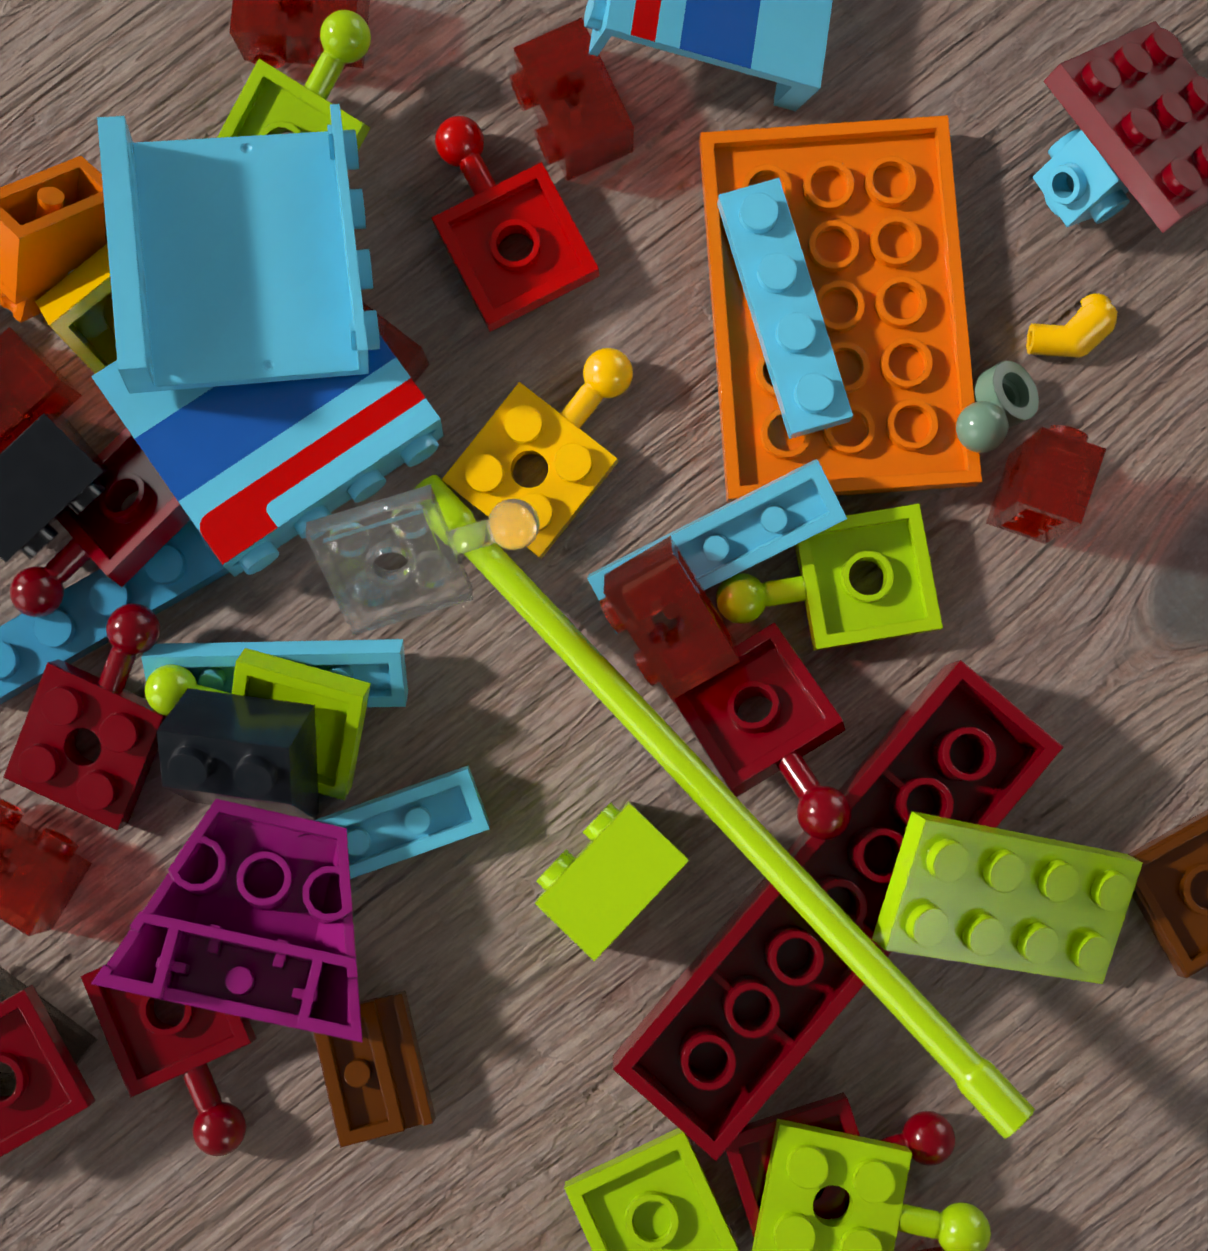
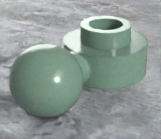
[956,361,1039,453]

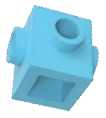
[1033,129,1130,227]

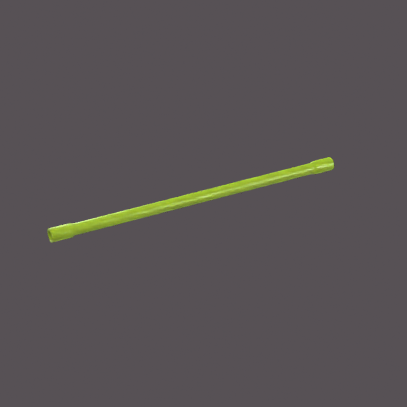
[409,475,1035,1139]

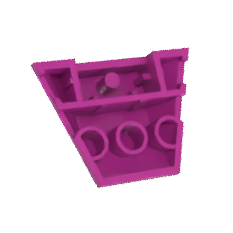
[91,799,363,1043]

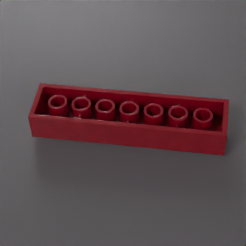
[613,660,1064,1161]

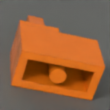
[0,155,107,323]

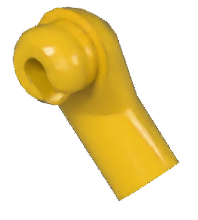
[1026,293,1118,358]

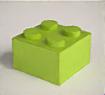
[535,801,689,961]

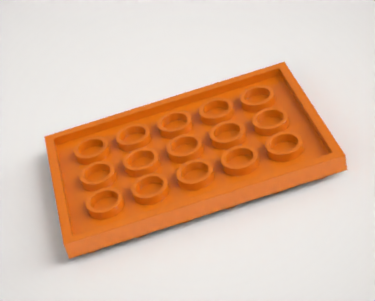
[699,115,982,503]

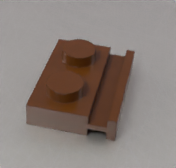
[313,990,436,1148]

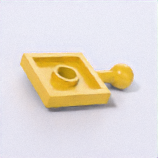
[442,348,633,559]

